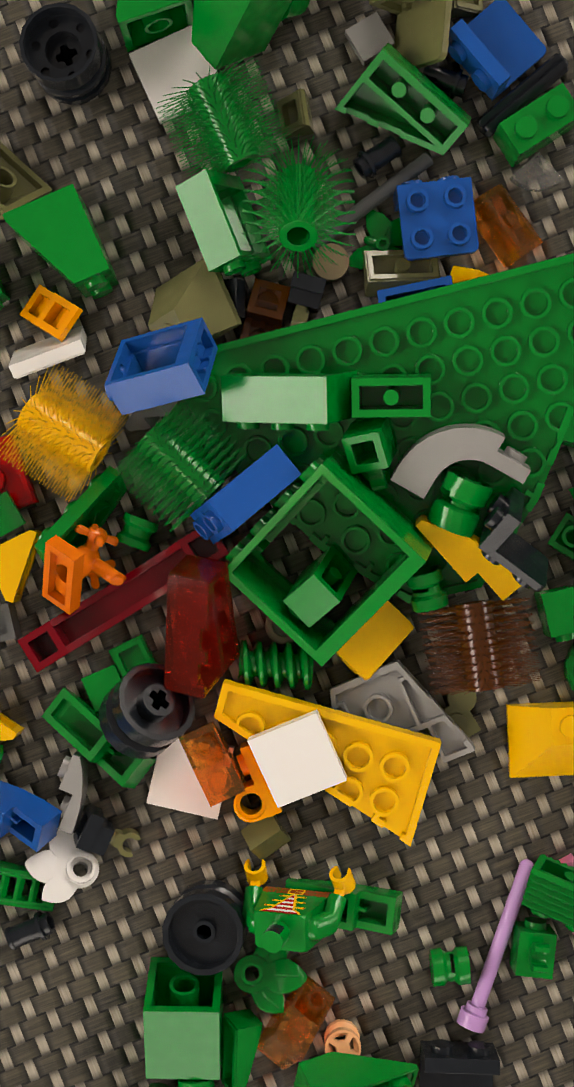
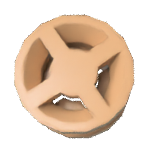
[324,1019,361,1056]

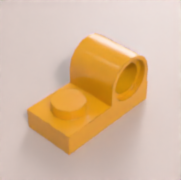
[233,741,282,823]

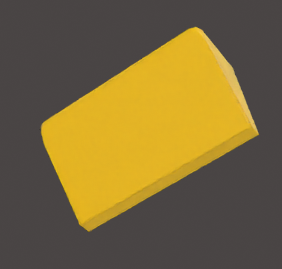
[336,601,414,680]

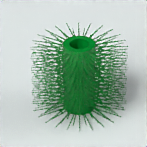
[155,56,291,177]
[240,134,356,278]
[112,398,249,532]

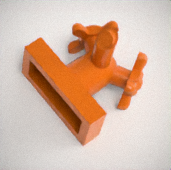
[42,524,126,615]

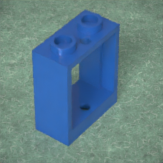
[104,318,218,415]
[190,444,301,544]

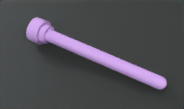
[456,859,534,1033]

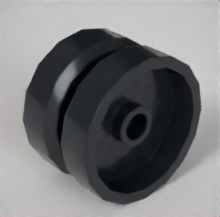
[99,663,196,759]
[162,880,249,975]

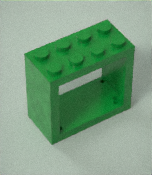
[221,451,433,667]

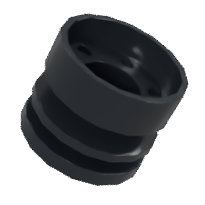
[19,2,112,105]

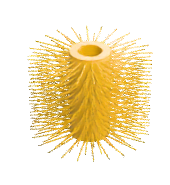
[0,364,128,502]

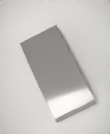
[57,750,88,835]

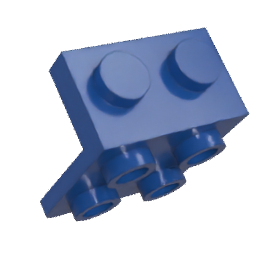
[448,0,546,101]
[393,175,479,261]

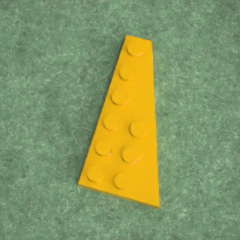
[214,679,442,847]

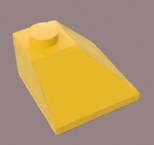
[506,701,574,778]

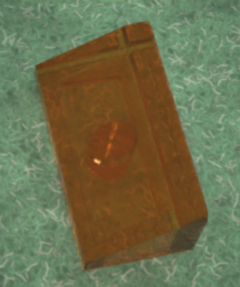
[474,183,543,268]

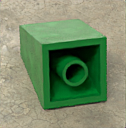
[116,0,193,52]
[191,0,292,70]
[2,184,119,299]
[143,957,223,1080]

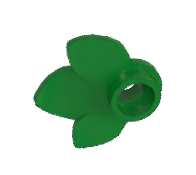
[234,946,307,1014]

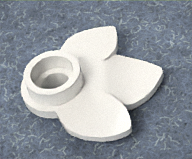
[25,829,99,903]

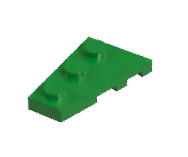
[34,465,127,563]

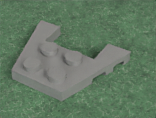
[330,659,475,803]

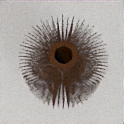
[418,597,541,695]

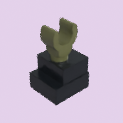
[288,271,326,326]
[73,803,141,858]

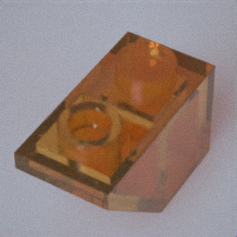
[179,721,246,807]
[257,975,335,1070]

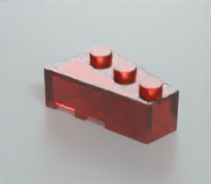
[164,554,240,699]

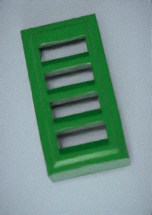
[0,860,55,912]
[221,1009,262,1087]

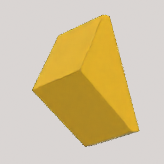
[0,530,42,603]

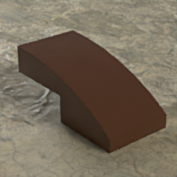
[240,278,291,339]

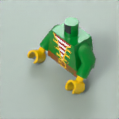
[242,859,356,953]

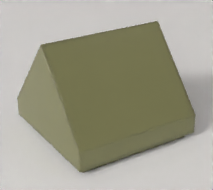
[277,89,314,138]
[241,815,291,861]

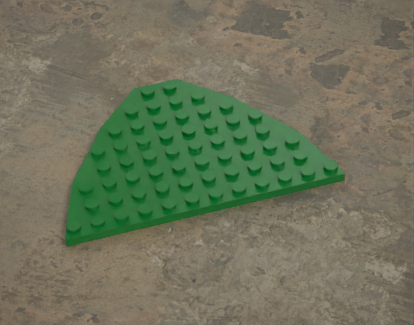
[184,253,574,603]

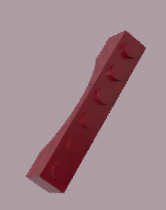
[17,530,230,673]

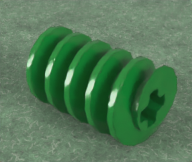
[238,640,314,690]

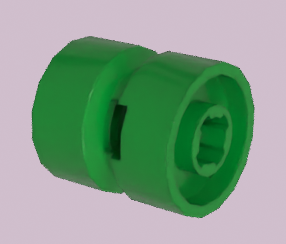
[427,468,494,537]

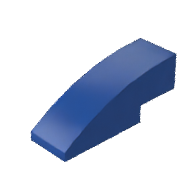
[0,780,62,852]

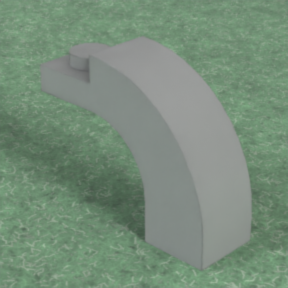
[390,423,531,499]

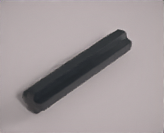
[476,53,569,137]

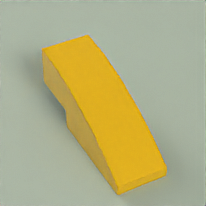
[416,515,521,601]

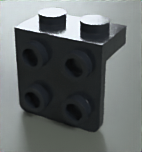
[478,486,548,592]
[419,1039,500,1087]

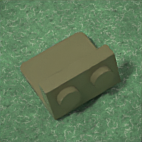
[369,0,452,69]

